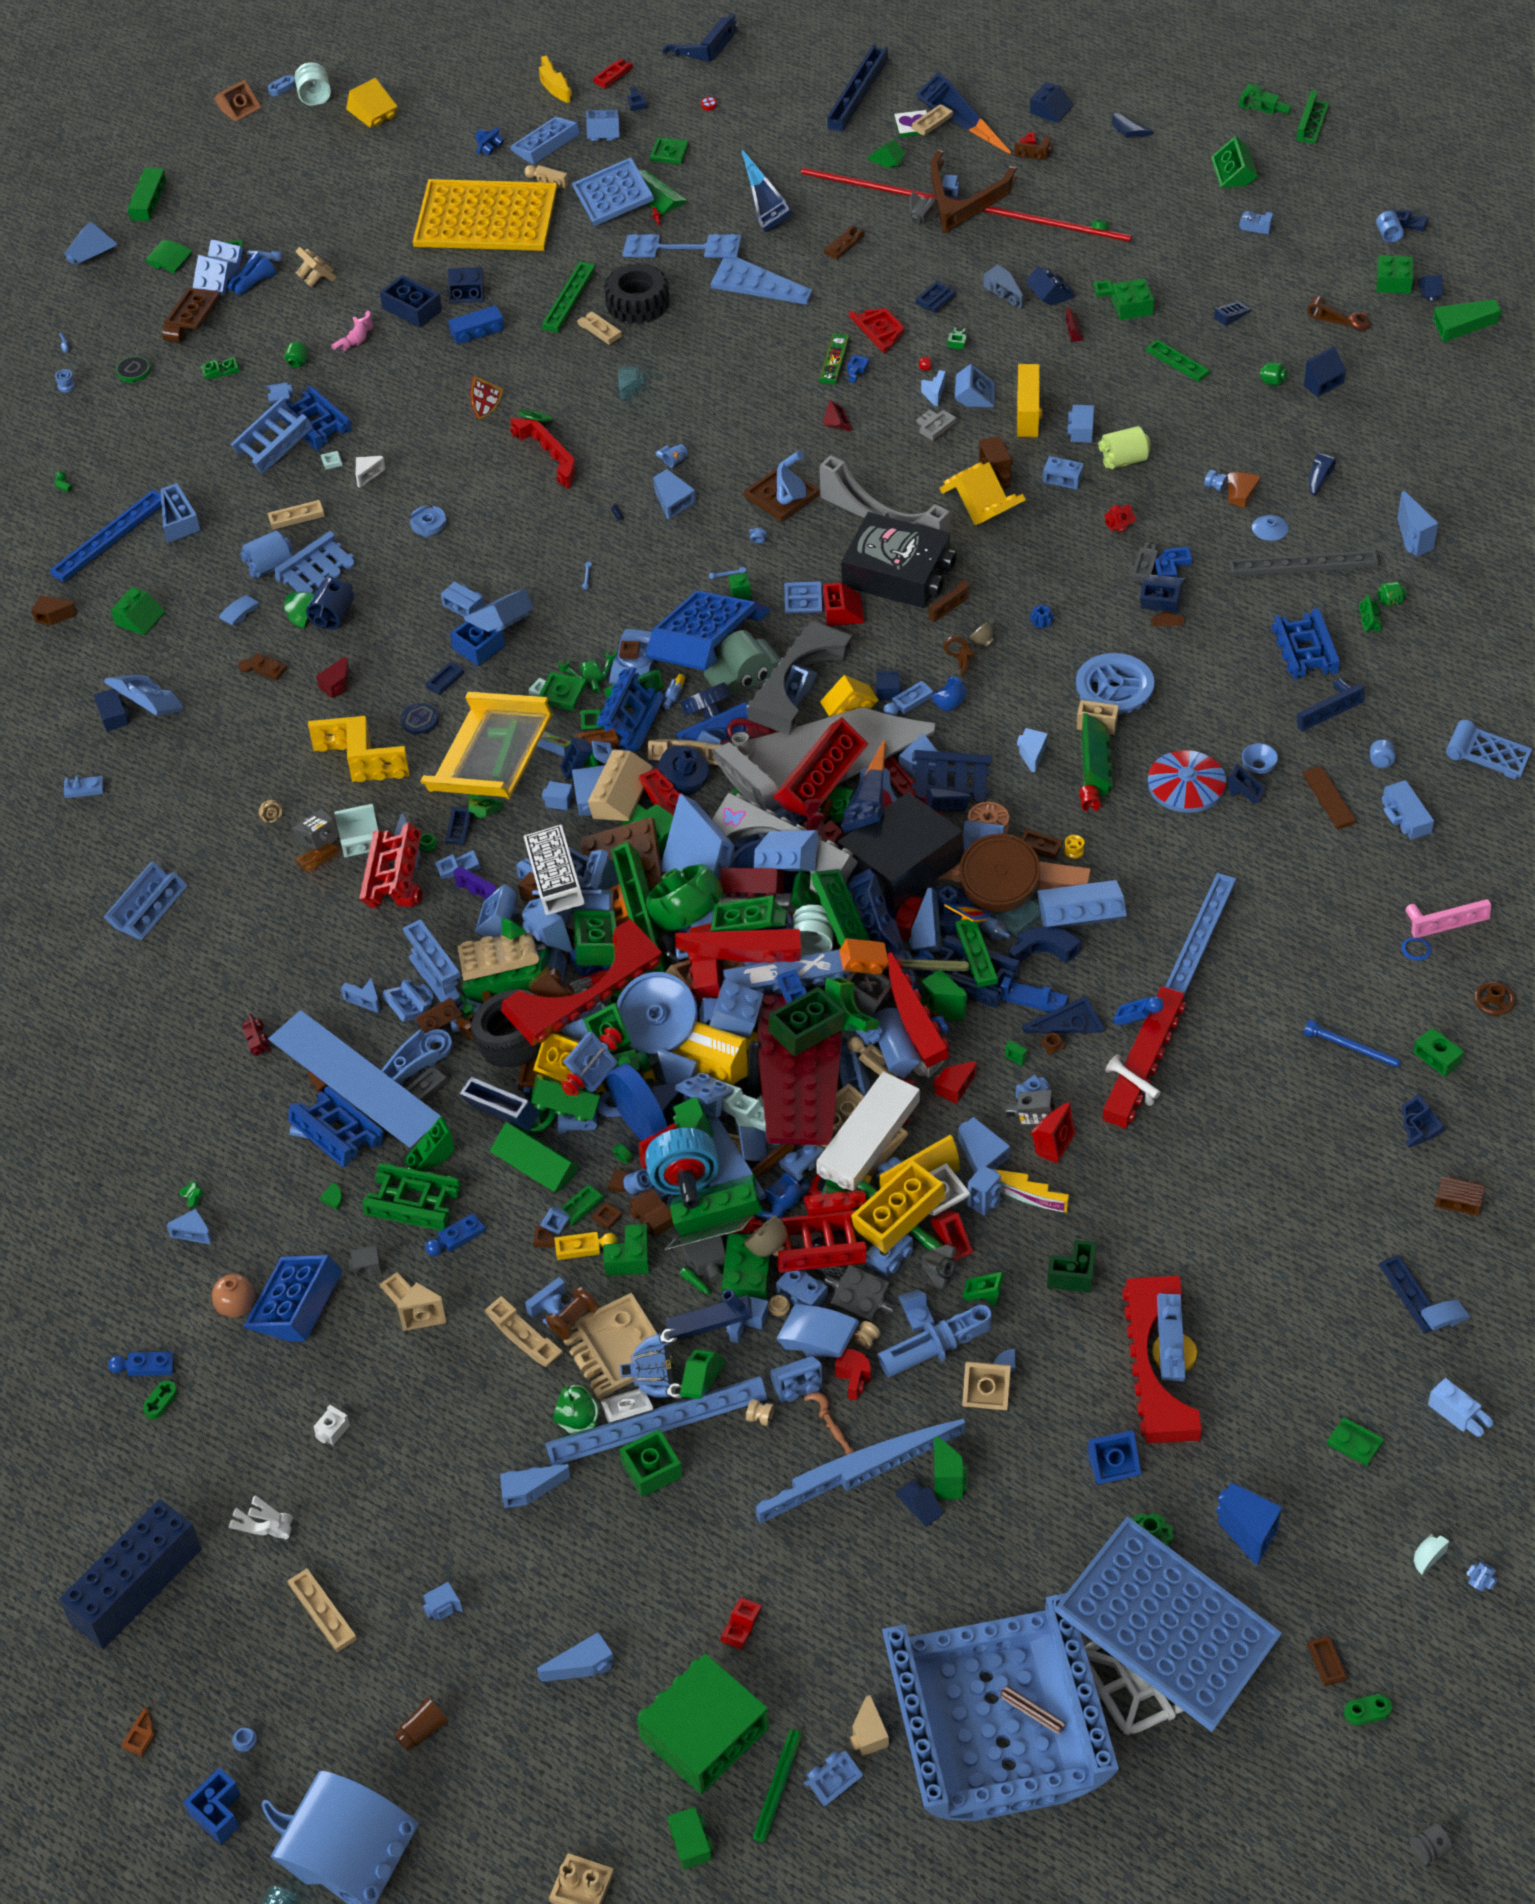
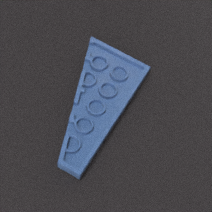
[711,257,812,305]

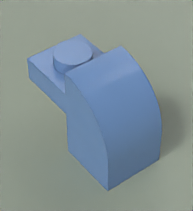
[727,1297,769,1343]

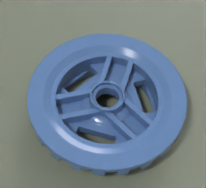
[1076,653,1154,715]

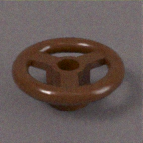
[1474,982,1516,1016]

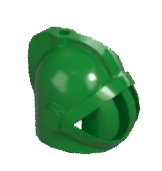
[553,1385,599,1434]

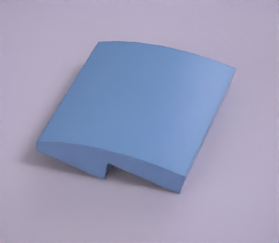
[784,582,822,614]

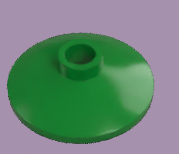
[518,409,553,423]

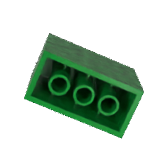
[637,1653,769,1795]

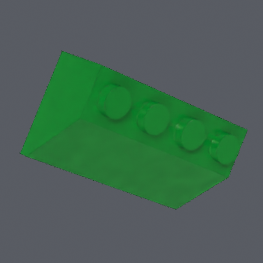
[1082,713,1112,796]
[670,1174,763,1236]

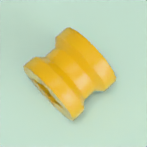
[1064,835,1085,859]

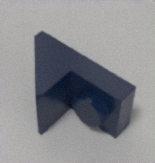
[1229,763,1265,804]
[896,1479,943,1527]

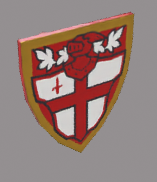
[470,376,503,420]

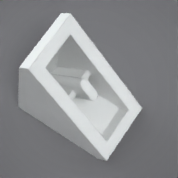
[355,456,386,488]

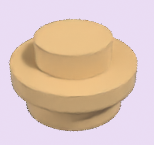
[768,1295,790,1317]

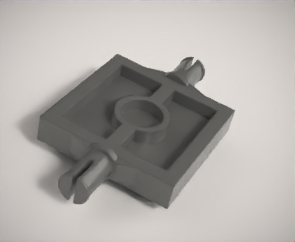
[824,1265,896,1323]

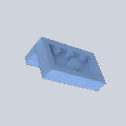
[803,1751,863,1806]

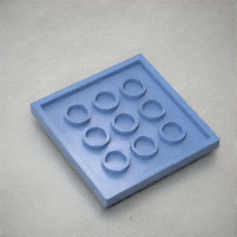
[572,157,654,226]

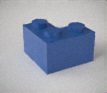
[183,1767,241,1845]

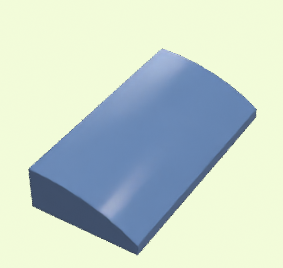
[510,117,580,164]

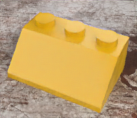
[533,1032,580,1082]

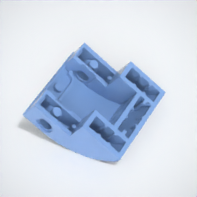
[270,1771,419,1904]

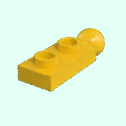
[554,1232,618,1260]

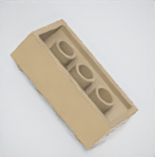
[588,750,653,821]

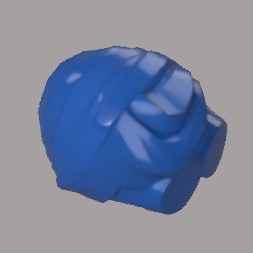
[931,676,967,711]

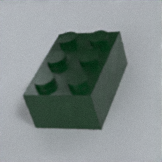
[768,987,845,1056]

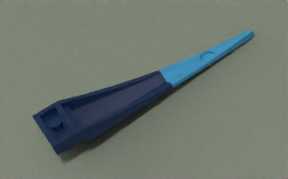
[742,150,793,232]

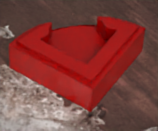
[1020,132,1036,145]

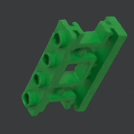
[362,1163,461,1231]

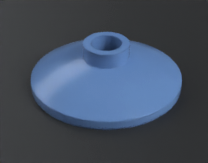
[1252,515,1289,541]

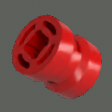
[1079,785,1101,812]

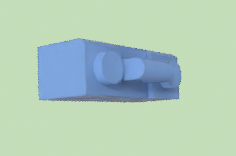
[1382,780,1434,840]

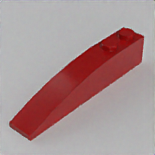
[675,929,801,963]

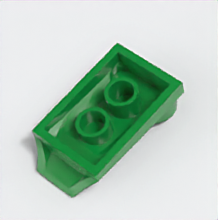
[711,895,787,932]

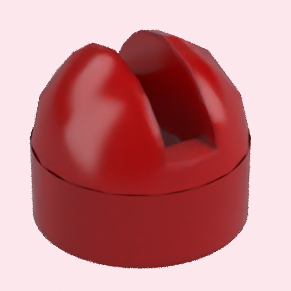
[918,356,931,371]

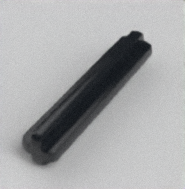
[746,1041,761,1099]

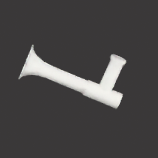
[1106,1054,1160,1106]

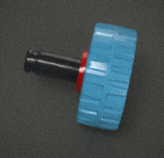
[645,1128,719,1209]

